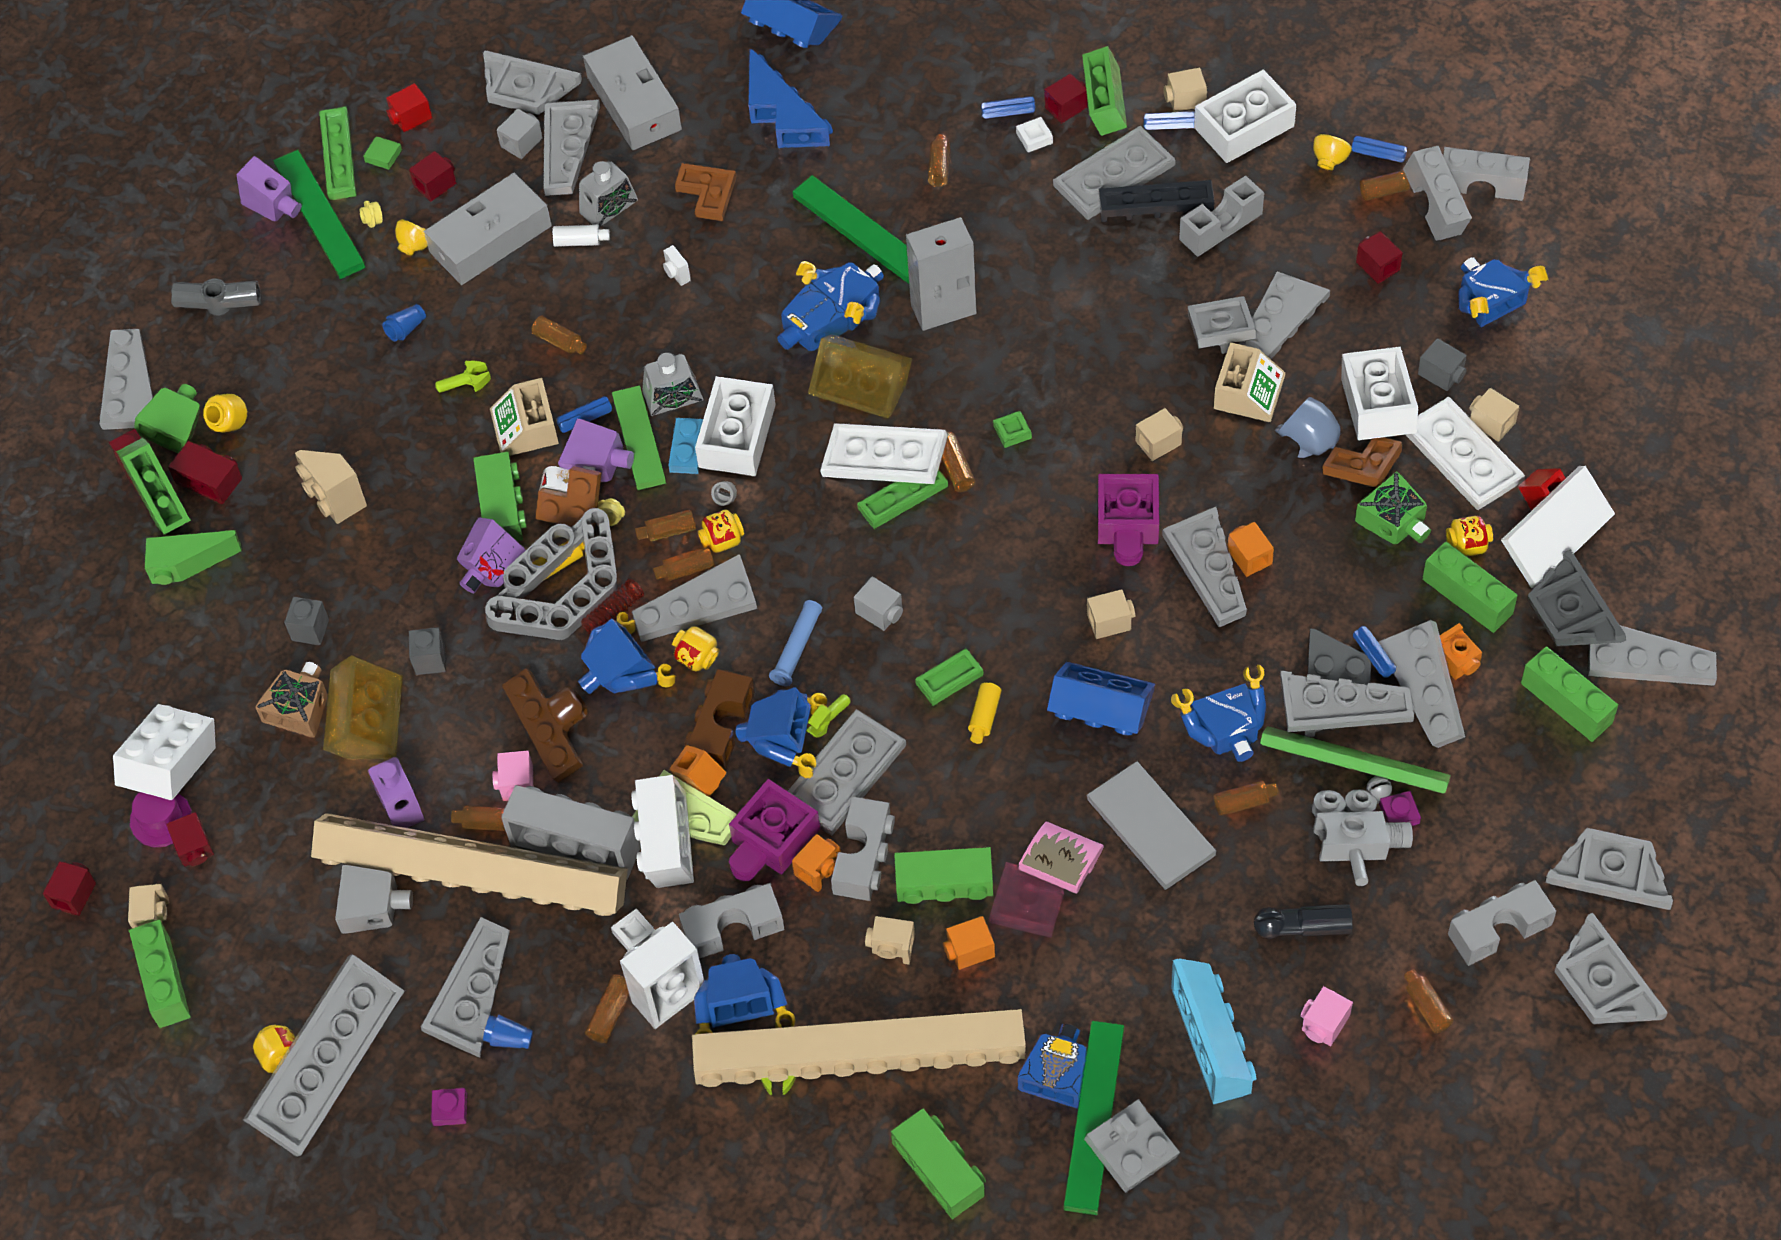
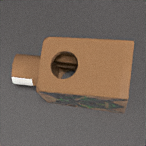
[255,662,327,738]

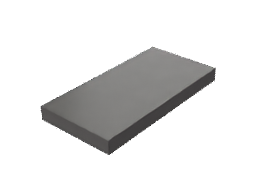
[1053,126,1175,220]
[788,709,906,836]
[1087,761,1216,890]

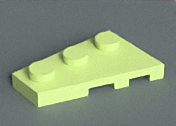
[632,770,737,845]

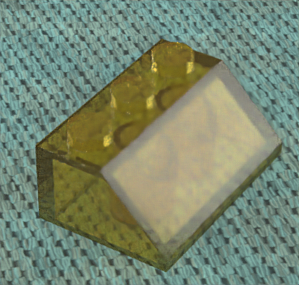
[808,335,912,419]
[323,656,402,760]

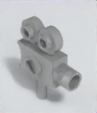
[1312,789,1413,886]

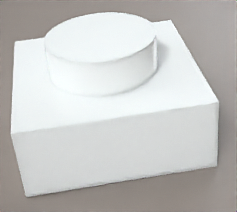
[1016,117,1053,152]
[663,245,691,286]
[611,909,655,950]

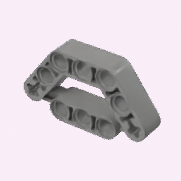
[485,508,617,640]

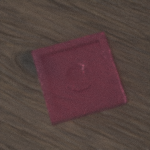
[989,862,1066,938]

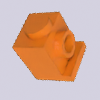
[1440,623,1482,680]
[792,834,841,892]

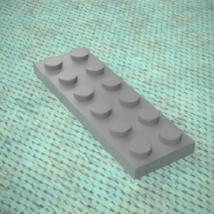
[243,954,404,1156]

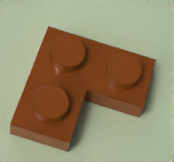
[675,163,736,221]
[1323,437,1402,488]
[536,466,602,529]

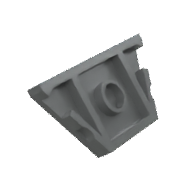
[1528,549,1626,646]
[1305,629,1371,738]

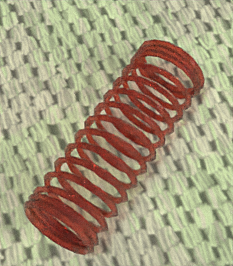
[581,579,644,634]

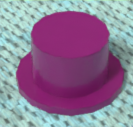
[130,792,192,847]

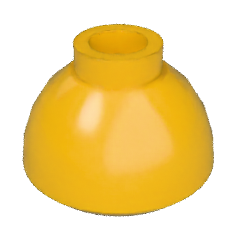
[1313,134,1352,170]
[395,219,427,256]

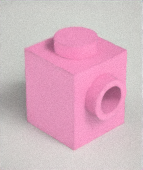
[493,751,534,801]
[1300,986,1353,1046]

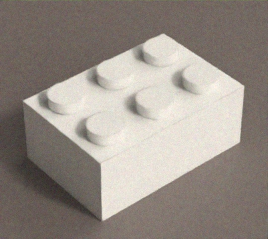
[1194,69,1296,163]
[1341,347,1418,440]
[695,376,776,476]
[113,704,216,800]
[631,775,694,888]
[620,922,704,1029]

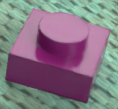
[1379,791,1421,826]
[431,1088,467,1126]

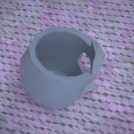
[1274,397,1340,458]

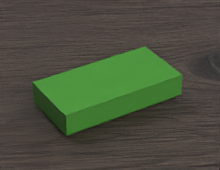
[915,648,984,706]

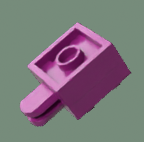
[1098,474,1159,566]
[729,779,820,881]

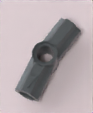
[171,278,261,316]

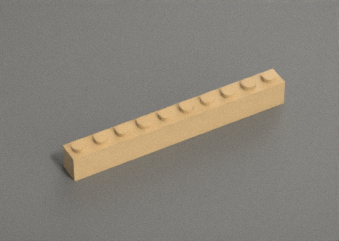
[311,813,628,916]
[692,1009,1026,1087]

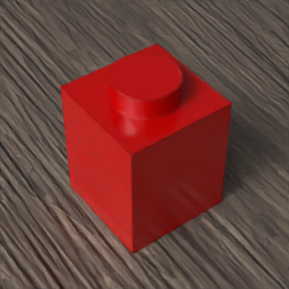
[386,83,432,132]
[1518,468,1566,511]

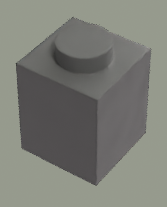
[1418,338,1467,391]
[284,597,329,645]
[409,627,446,675]

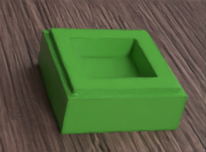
[364,136,402,170]
[993,411,1032,448]

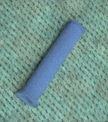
[769,600,822,687]

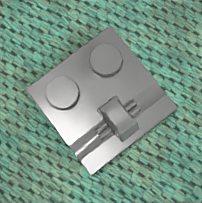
[1187,296,1256,354]
[1084,1099,1180,1193]

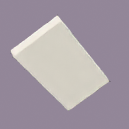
[1405,396,1525,511]
[820,423,948,484]
[1501,466,1615,588]

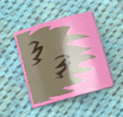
[1019,821,1104,894]

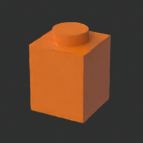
[1228,522,1274,577]
[669,745,727,797]
[943,916,995,970]

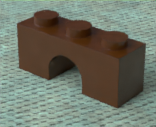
[685,669,755,770]

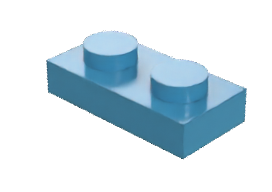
[668,418,703,474]

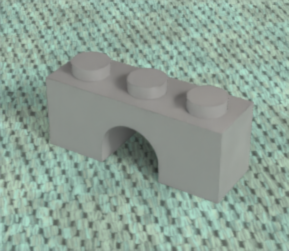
[1403,146,1472,241]
[1443,147,1530,201]
[1179,176,1264,257]
[831,797,895,901]
[1448,880,1556,966]
[679,883,785,959]

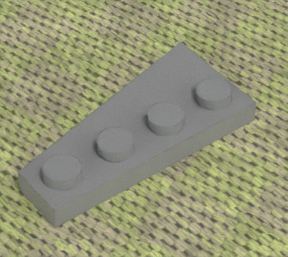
[544,100,600,196]
[99,329,153,430]
[1162,507,1247,627]
[632,554,757,642]
[1378,620,1465,748]
[1280,671,1414,732]

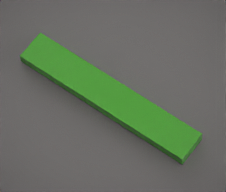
[1260,726,1451,794]

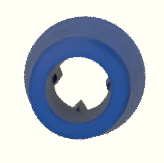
[382,304,426,341]
[483,1015,534,1049]

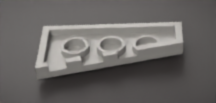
[1239,271,1330,359]
[1588,625,1717,686]
[421,917,510,1058]

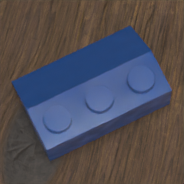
[741,0,842,48]
[1047,661,1155,735]

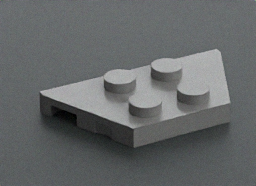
[483,50,582,115]
[1545,828,1673,910]
[1554,912,1668,1024]

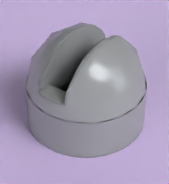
[711,481,737,506]
[1366,776,1392,804]

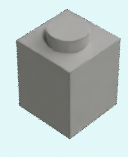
[496,109,542,159]
[854,576,903,631]

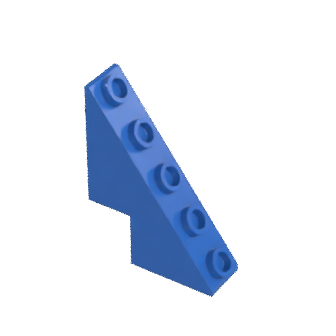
[749,49,833,148]

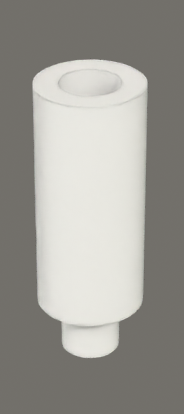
[553,225,610,247]

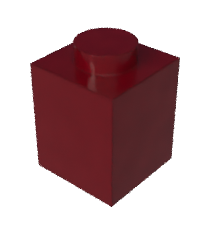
[1044,73,1088,124]
[409,151,457,202]
[1356,231,1403,284]
[166,812,214,867]
[43,861,96,916]

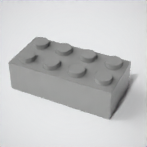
[501,785,641,879]

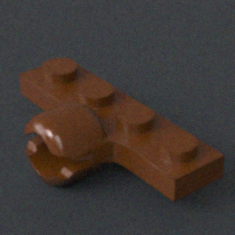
[502,668,588,783]

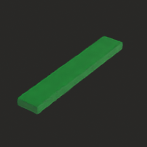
[273,150,366,279]
[793,175,909,284]
[1064,1021,1124,1215]

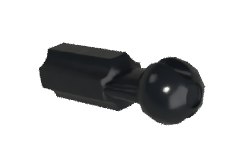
[1254,904,1353,939]

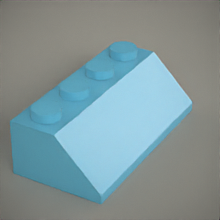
[1171,959,1256,1105]

